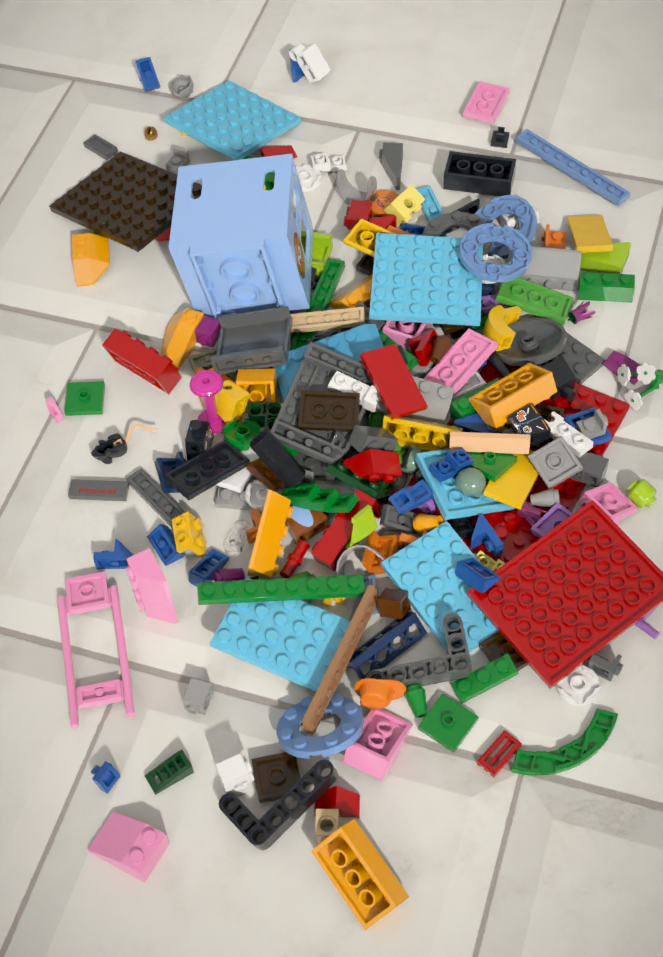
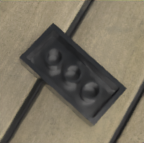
[443,151,516,196]

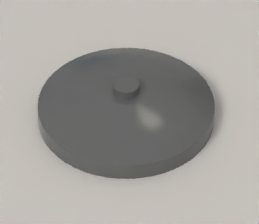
[494,318,567,366]

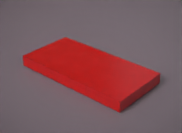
[360,344,428,420]

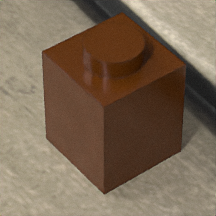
[376,588,411,619]

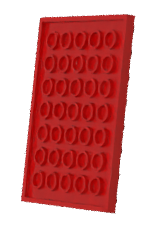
[467,500,663,689]

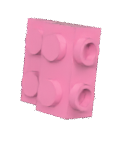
[579,482,638,525]

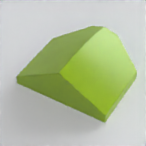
[346,505,378,549]

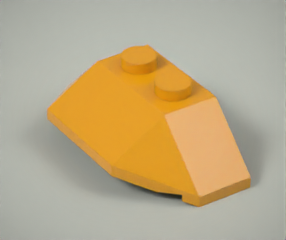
[72,233,110,287]

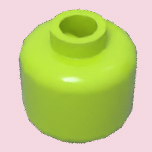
[626,479,657,508]

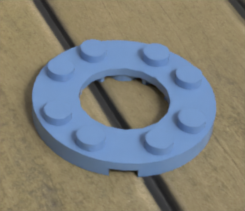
[475,195,538,259]
[459,223,532,283]
[276,695,364,759]

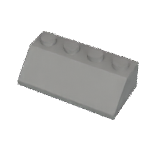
[508,246,582,291]
[376,376,455,425]

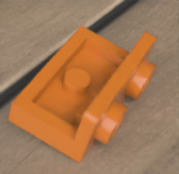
[362,530,399,574]

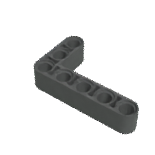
[366,613,472,688]

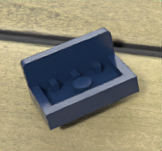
[154,451,187,493]

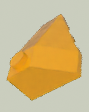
[160,308,204,372]

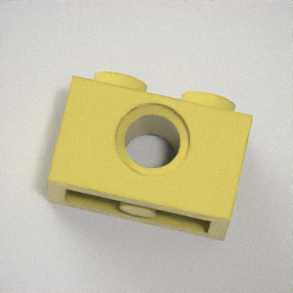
[384,184,425,225]

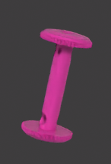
[189,370,226,434]

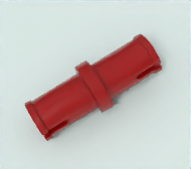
[279,540,310,578]

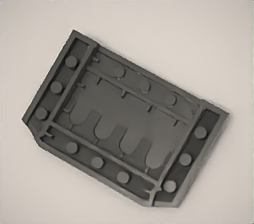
[271,342,374,464]

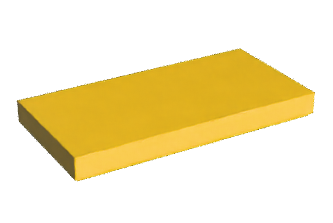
[567,215,613,253]
[483,450,539,510]

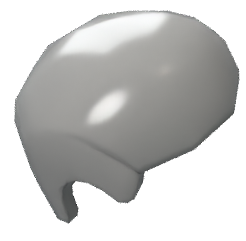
[170,74,194,98]

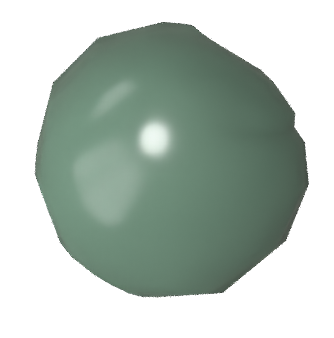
[401,446,423,475]
[455,467,486,497]

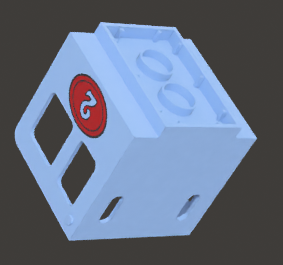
[168,154,313,320]

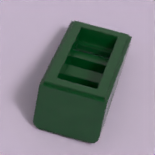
[145,750,194,795]

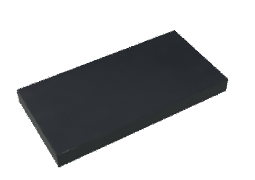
[164,440,250,500]

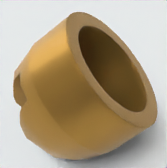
[144,126,158,141]

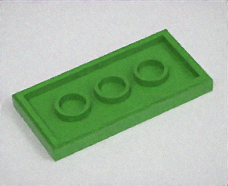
[495,278,573,326]

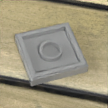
[528,436,583,489]

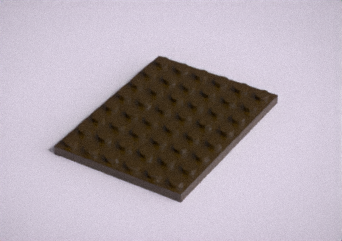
[49,151,202,252]

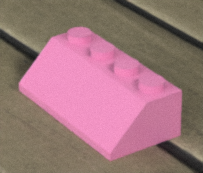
[126,548,178,624]

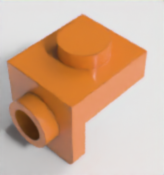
[246,509,262,544]

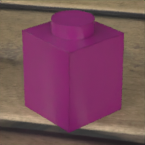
[195,316,221,348]

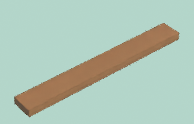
[302,585,378,735]

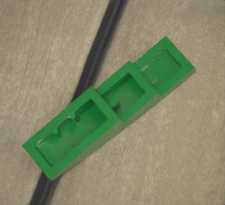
[281,483,359,513]

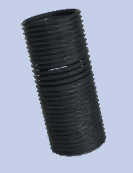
[250,429,306,488]

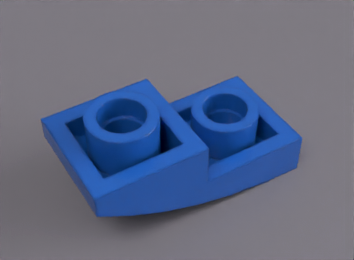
[428,448,474,482]

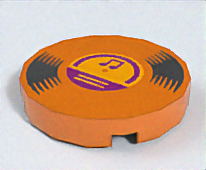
[368,190,399,217]

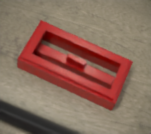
[477,730,522,777]

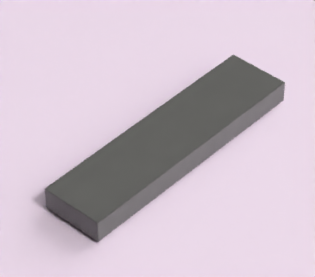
[126,468,185,529]

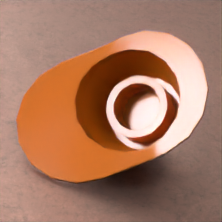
[354,678,406,710]

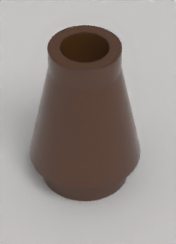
[429,335,452,364]

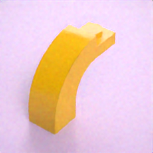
[483,305,522,351]

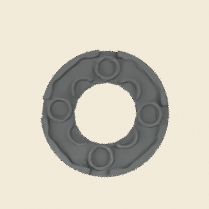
[422,211,492,255]

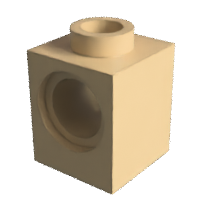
[315,809,340,843]

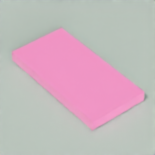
[424,329,498,398]

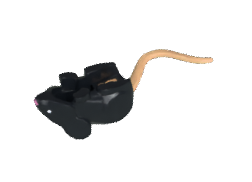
[91,424,158,464]

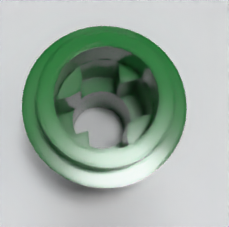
[405,684,428,718]

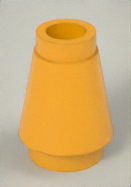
[413,514,444,534]

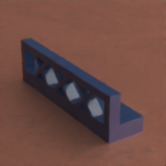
[347,612,427,680]

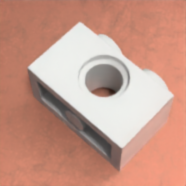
[215,754,255,797]

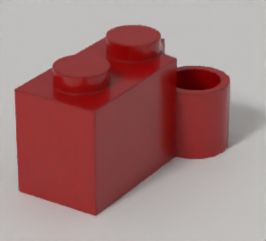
[344,200,372,230]

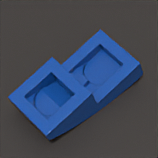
[388,479,434,514]

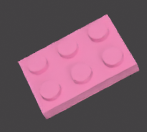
[463,81,510,124]

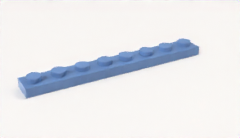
[516,129,630,206]

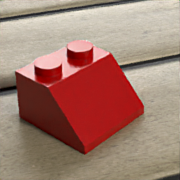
[343,449,402,483]

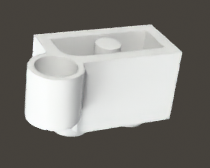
[289,43,331,83]

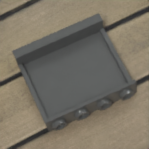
[210,306,293,374]

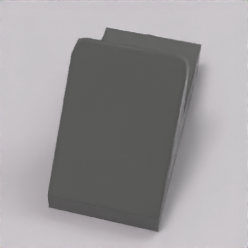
[380,504,419,534]

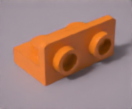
[541,224,566,249]

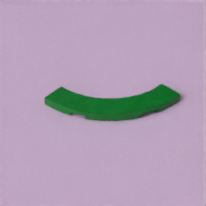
[511,708,618,776]

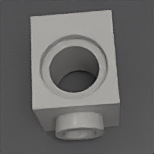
[182,678,214,715]

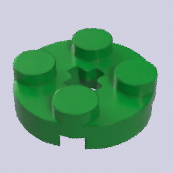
[224,419,261,451]

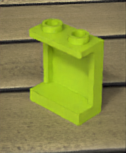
[301,231,333,276]

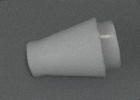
[530,488,560,507]

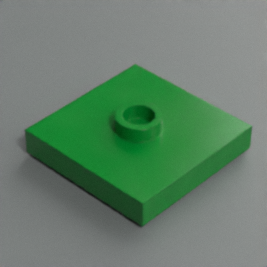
[64,381,105,416]
[468,452,517,482]
[418,694,479,753]

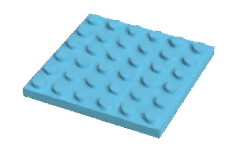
[164,80,301,160]
[369,233,483,326]

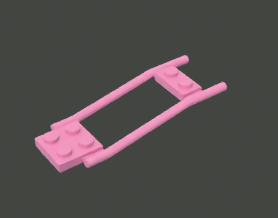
[57,571,135,729]

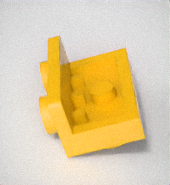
[172,511,207,557]

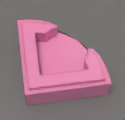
[45,397,64,422]

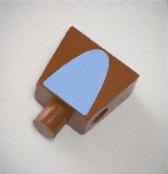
[285,505,328,546]

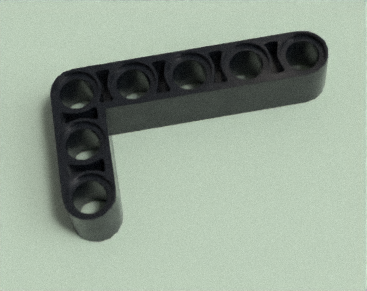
[219,759,338,850]

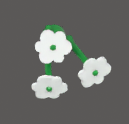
[617,362,663,411]

